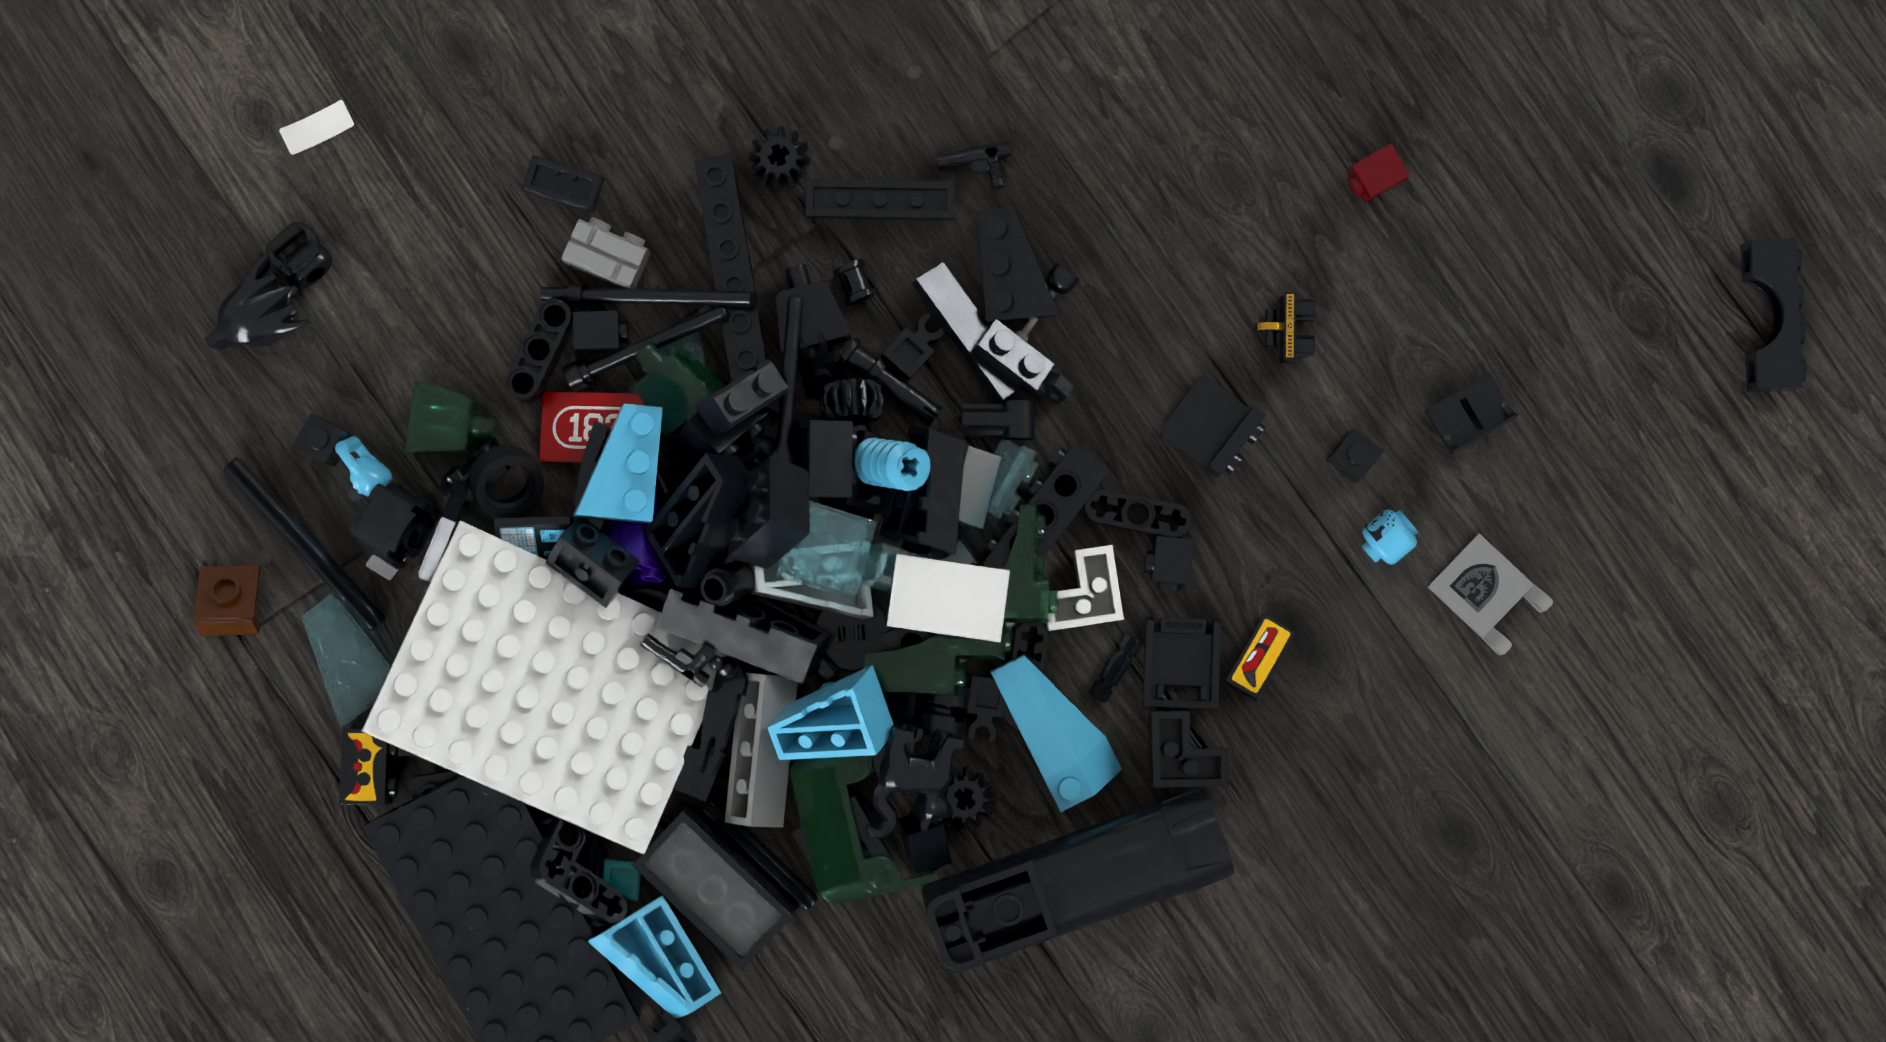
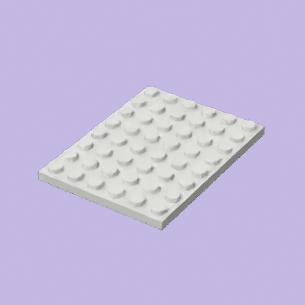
[362,521,728,854]

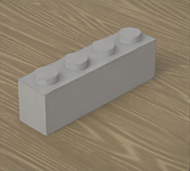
[725,672,798,828]

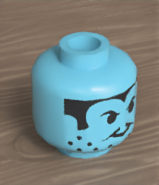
[1362,510,1418,565]

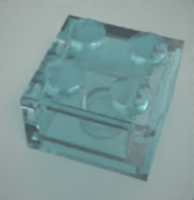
[776,501,877,598]

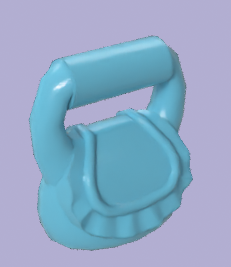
[335,436,393,497]

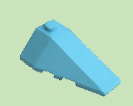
[990,654,1122,812]

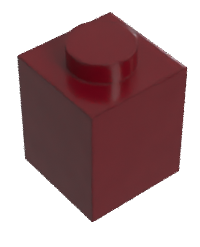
[1347,143,1410,203]

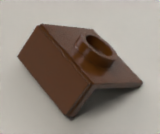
[193,565,261,636]

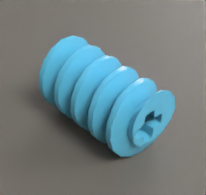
[853,437,931,491]

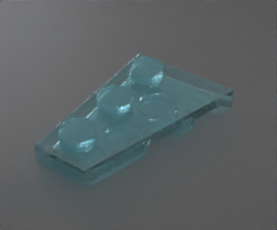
[301,594,391,728]

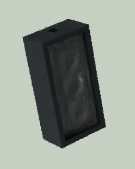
[632,804,799,970]

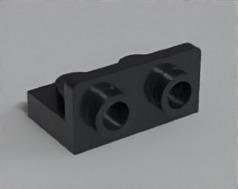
[545,517,639,608]

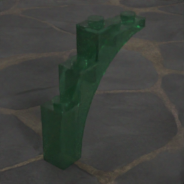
[864,505,1059,697]

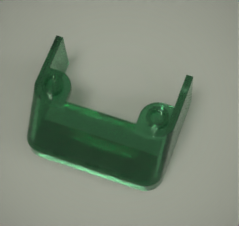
[789,755,939,903]

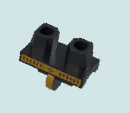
[1255,292,1315,364]

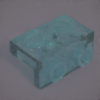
[987,439,1039,520]

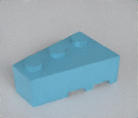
[573,403,663,523]
[767,665,894,760]
[587,895,721,1019]

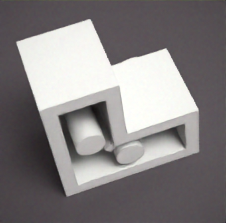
[1042,545,1124,631]

